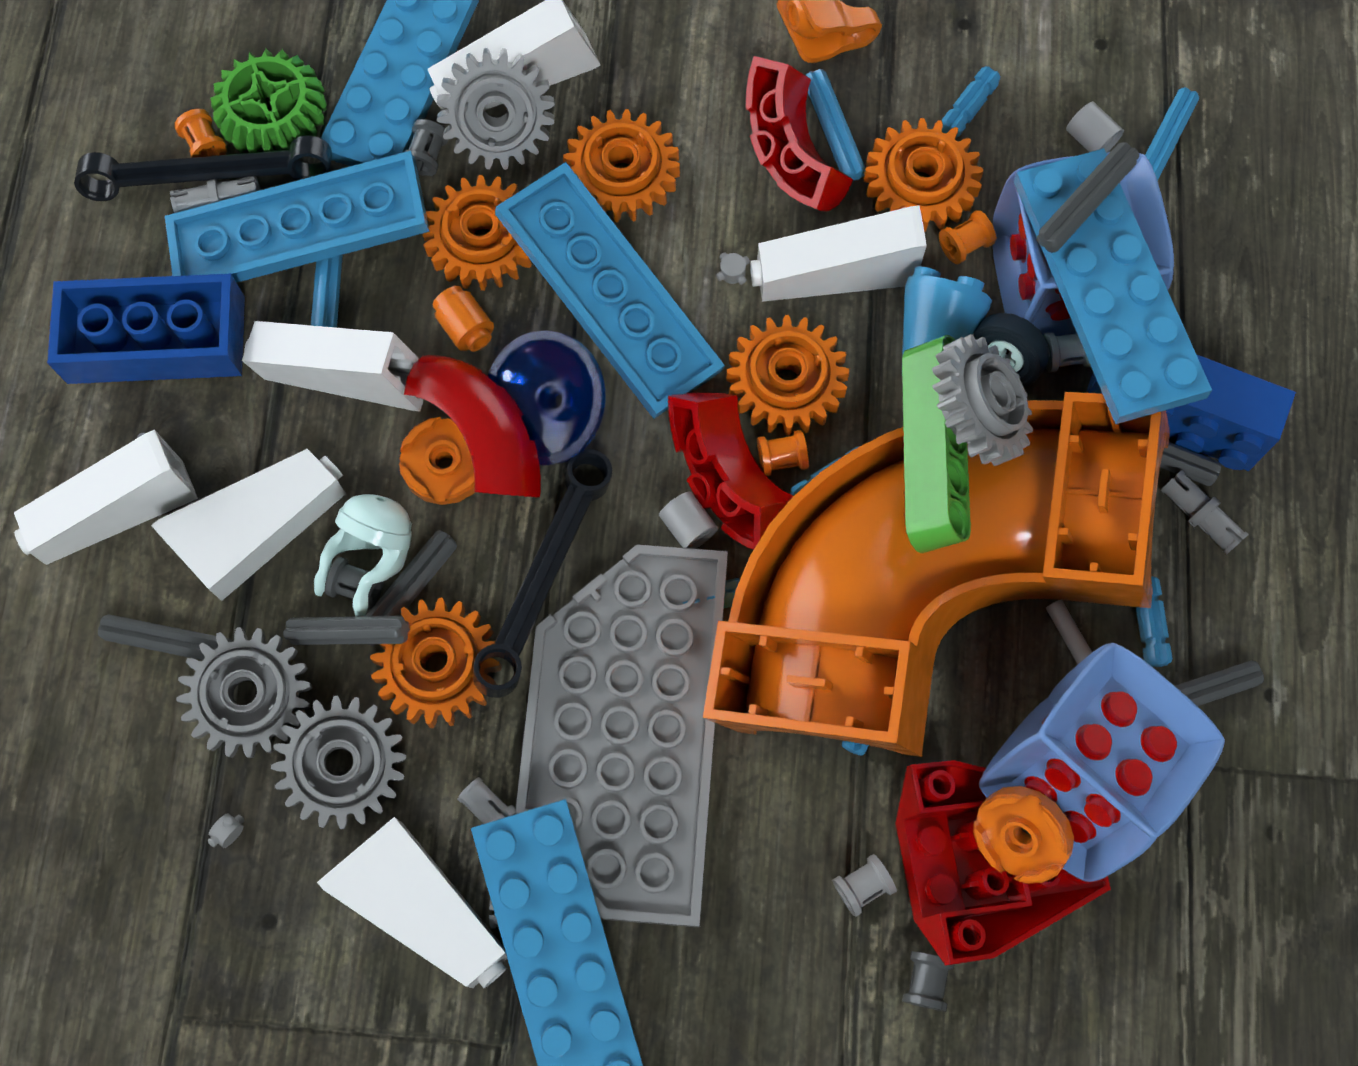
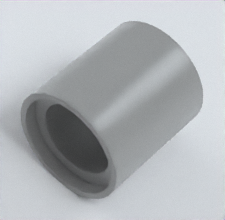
[1066,101,1124,152]
[659,491,718,549]

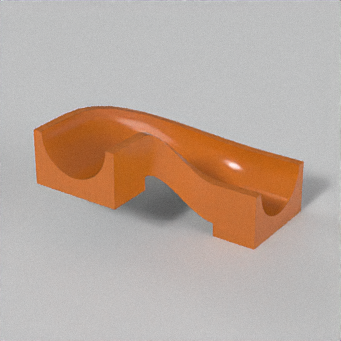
[703,392,1170,757]

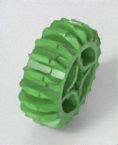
[210,48,327,153]

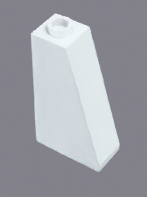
[428,0,601,110]
[750,206,927,302]
[242,321,424,411]
[14,429,198,565]
[151,449,346,601]
[317,817,507,988]

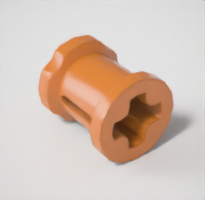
[174,108,227,158]
[938,210,997,265]
[757,430,809,476]

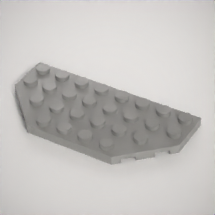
[515,545,728,928]

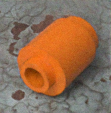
[433,286,494,352]

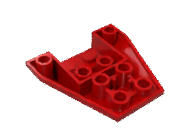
[895,760,1111,966]

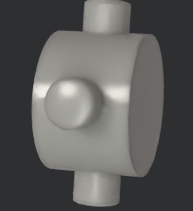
[716,252,750,285]
[208,813,244,848]

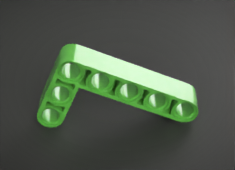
[902,335,971,554]

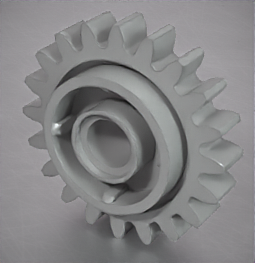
[436,48,555,170]
[932,334,1033,466]
[176,627,312,758]
[271,696,406,829]

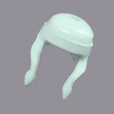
[314,494,412,616]

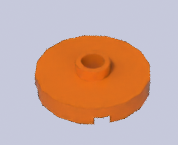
[399,417,475,505]
[973,786,1074,883]

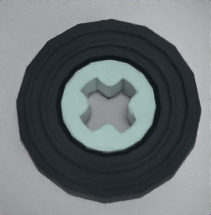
[973,313,1050,387]

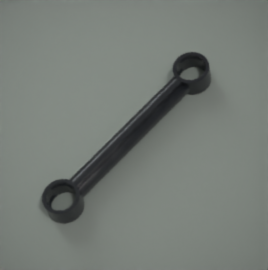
[74,136,332,201]
[472,449,612,698]

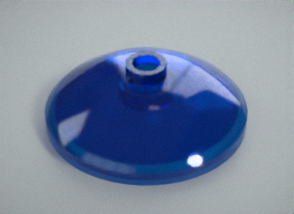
[488,331,606,466]

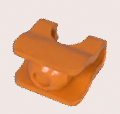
[777,0,882,63]

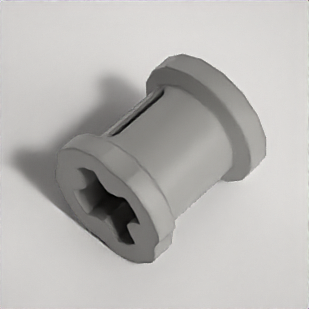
[832,854,897,917]

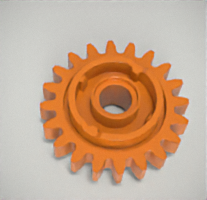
[563,109,680,223]
[863,118,983,232]
[422,175,532,291]
[726,315,849,436]
[370,598,502,728]

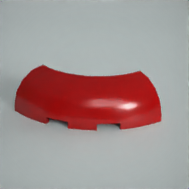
[746,56,853,211]
[404,354,541,497]
[668,393,793,550]

